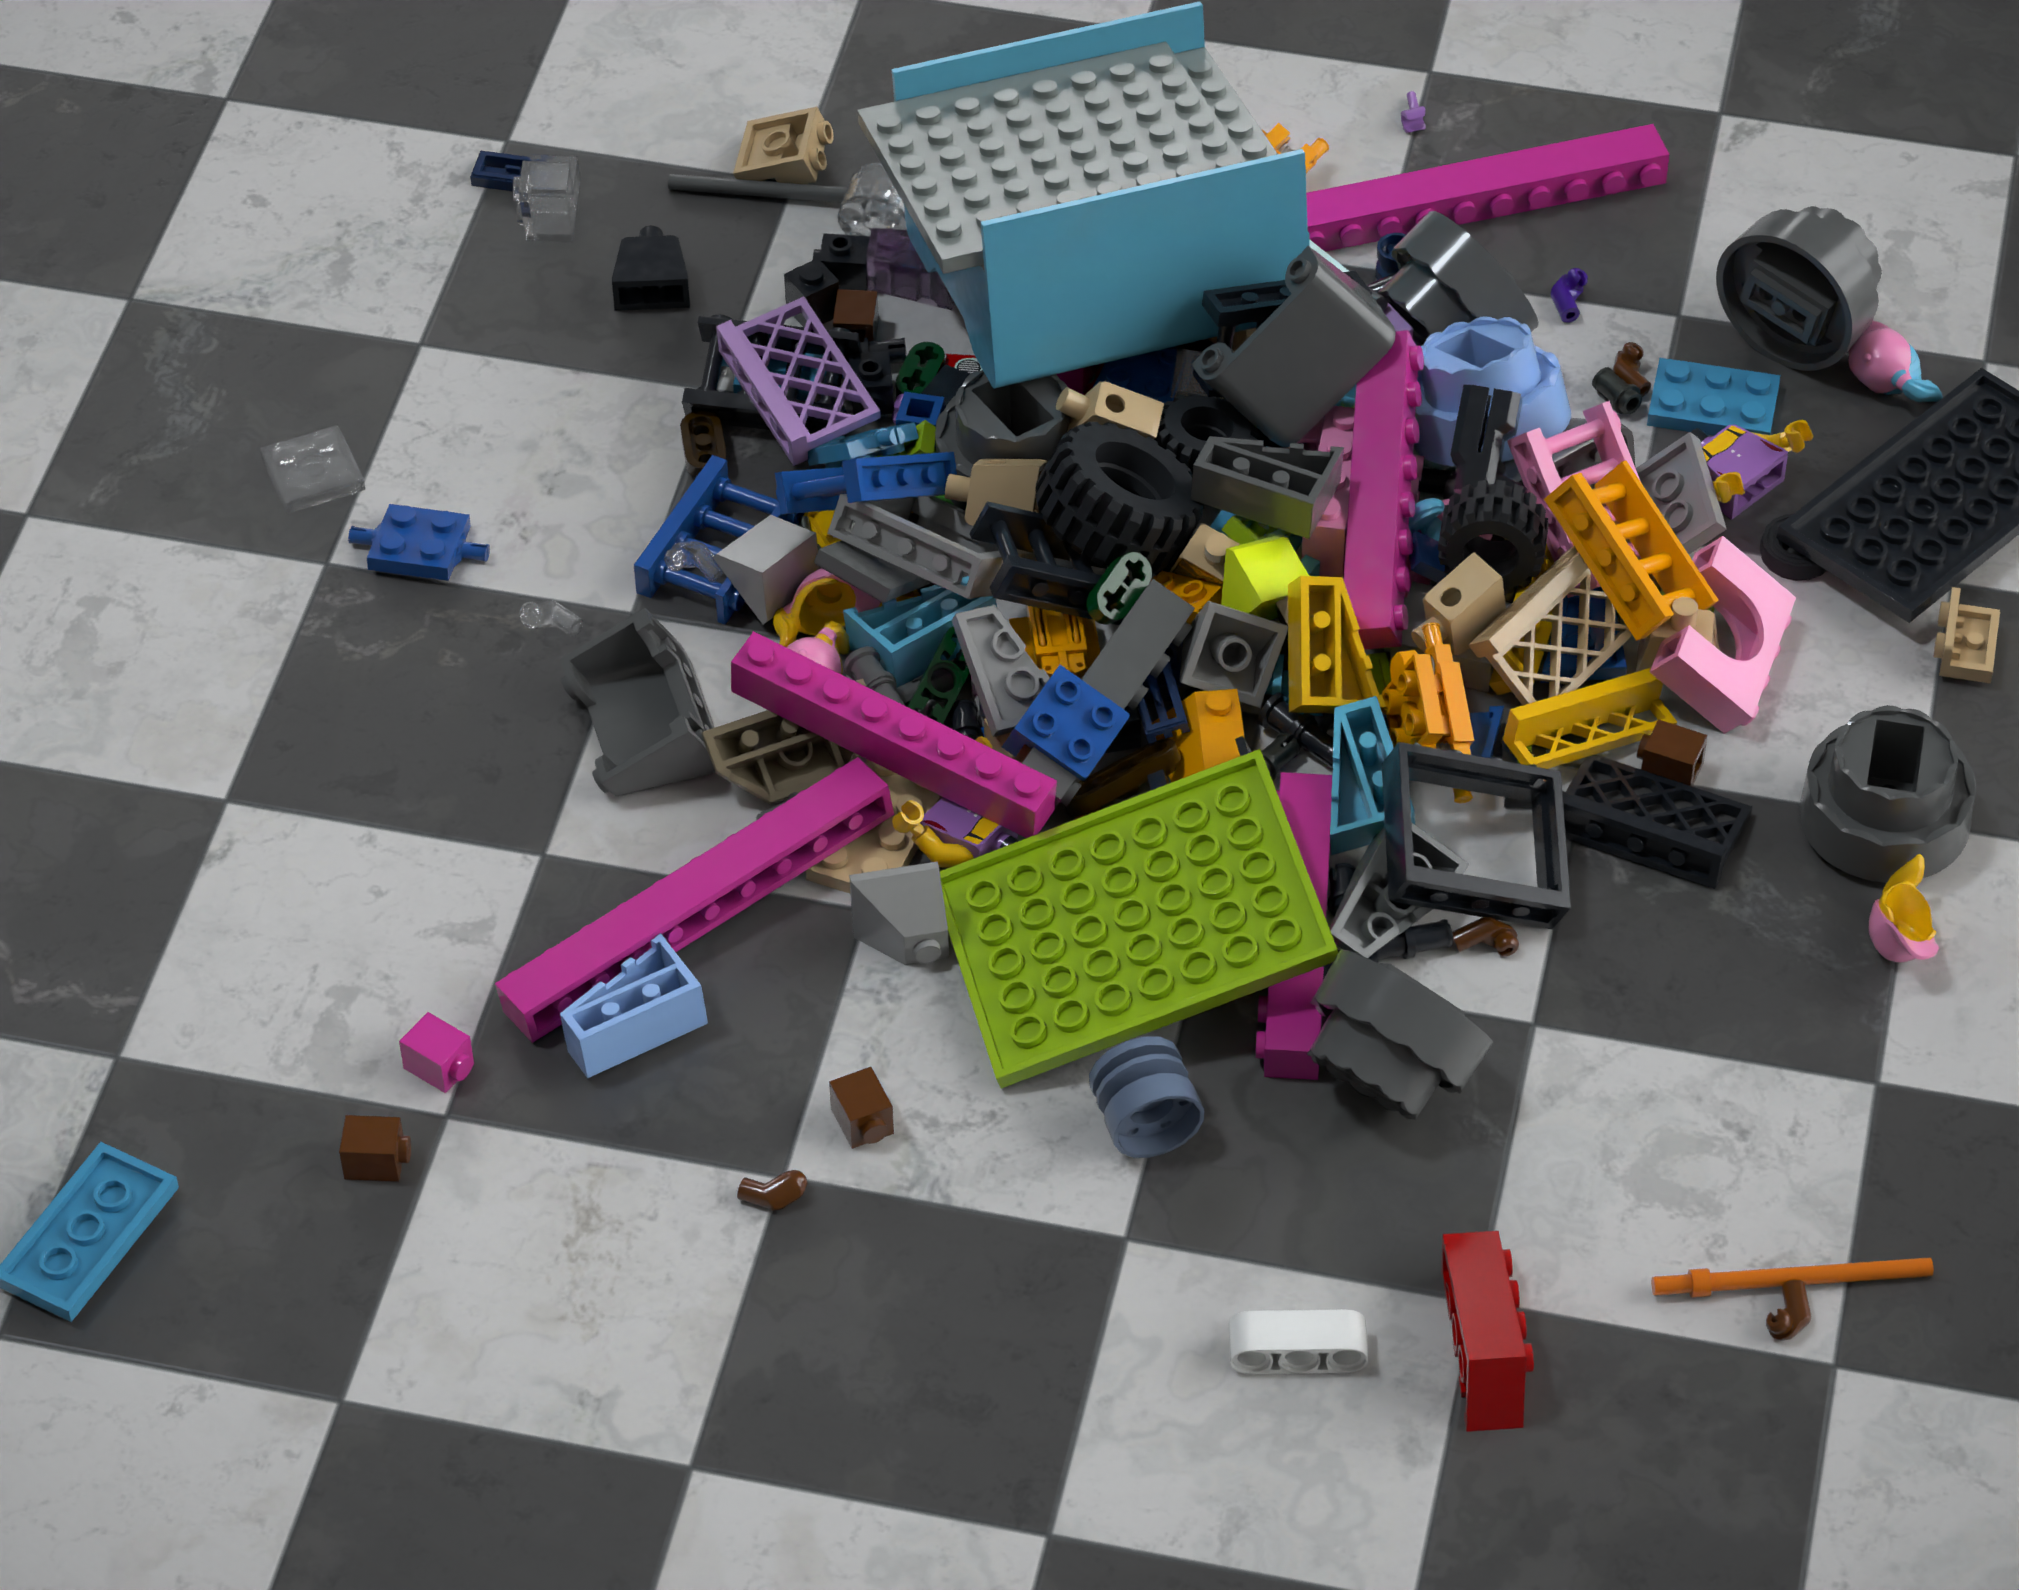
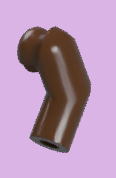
[1613,342,1651,397]
[1452,917,1519,956]
[737,1170,807,1210]
[1766,1280,1811,1341]

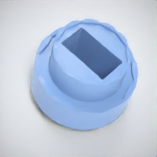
[1413,316,1571,466]

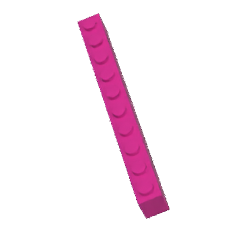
[1306,124,1669,252]
[495,757,894,1043]

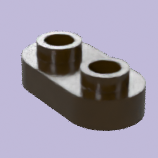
[680,410,727,478]

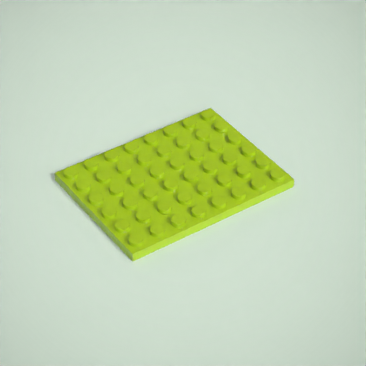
[940,749,1339,1089]

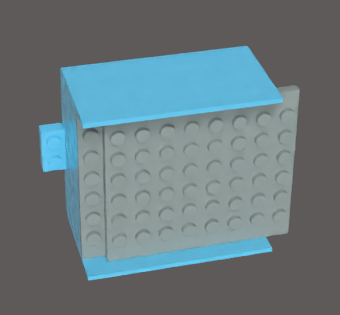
[857,1,1310,389]

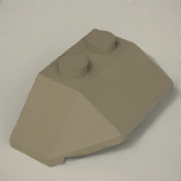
[701,678,866,804]

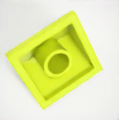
[1221,534,1309,620]

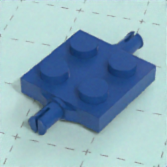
[348,504,490,581]

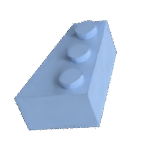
[560,933,708,1078]

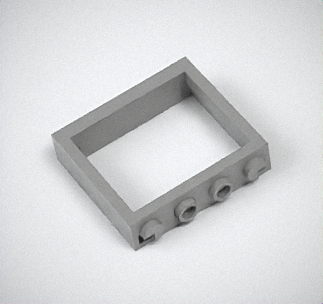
[827,494,1036,599]

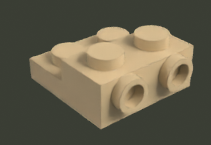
[733,106,834,184]

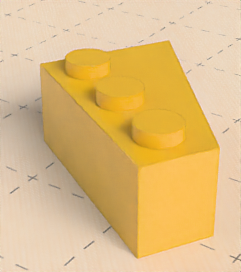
[1288,576,1386,714]

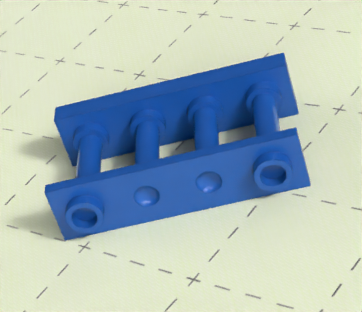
[775,452,957,515]
[634,455,804,625]

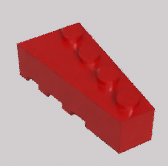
[1441,1231,1534,1432]

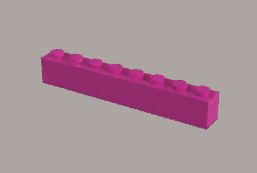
[1344,330,1424,650]
[731,631,1057,838]
[1255,772,1332,1080]

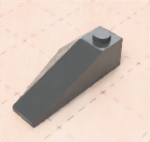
[1329,822,1469,958]

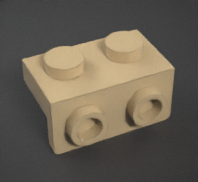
[1933,587,2000,683]

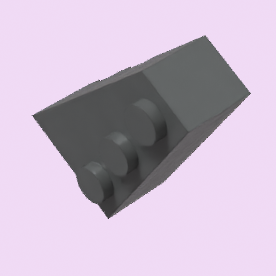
[1191,436,1344,539]

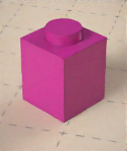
[399,1012,474,1093]

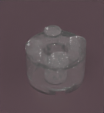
[838,163,911,254]

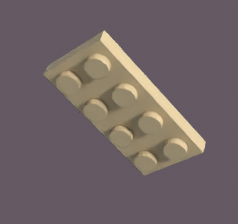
[806,759,942,894]

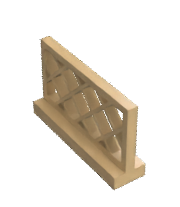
[1468,545,1632,705]

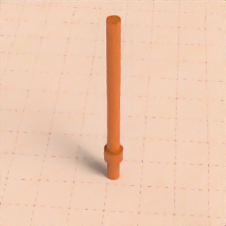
[1651,1258,1934,1298]

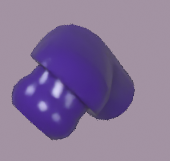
[1551,268,1588,323]

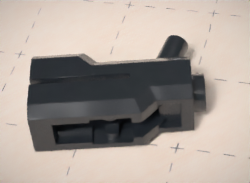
[1450,385,1528,494]

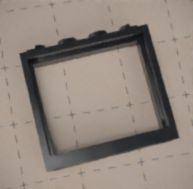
[1382,742,1571,929]

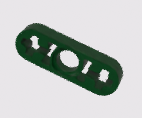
[907,626,970,724]

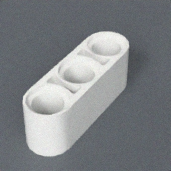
[1229,1309,1368,1374]

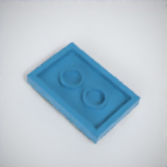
[1647,358,1781,436]

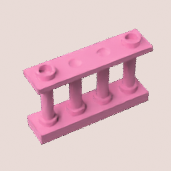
[1507,401,1642,598]

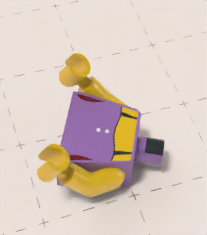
[1691,420,1813,520]
[892,736,1019,868]

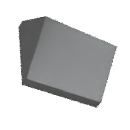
[713,515,819,625]
[1179,601,1288,708]

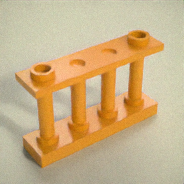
[1544,461,1719,641]

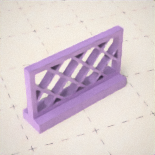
[716,297,881,466]

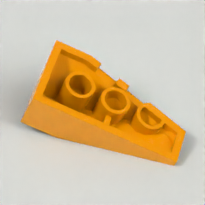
[1152,689,1244,782]

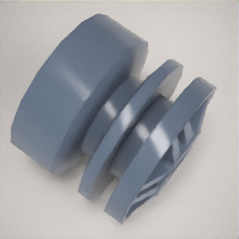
[1089,1036,1204,1158]

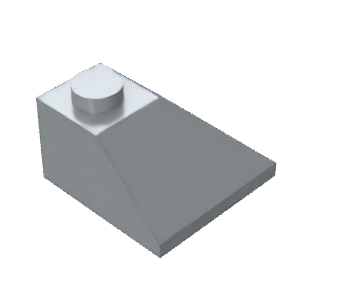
[849,861,949,965]

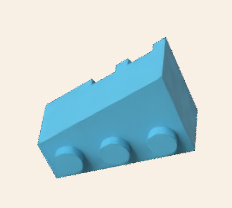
[843,576,997,688]
[1330,696,1415,855]

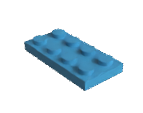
[0,1142,179,1322]

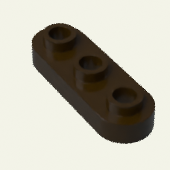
[1064,739,1181,816]

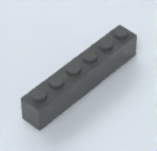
[1022,579,1195,807]

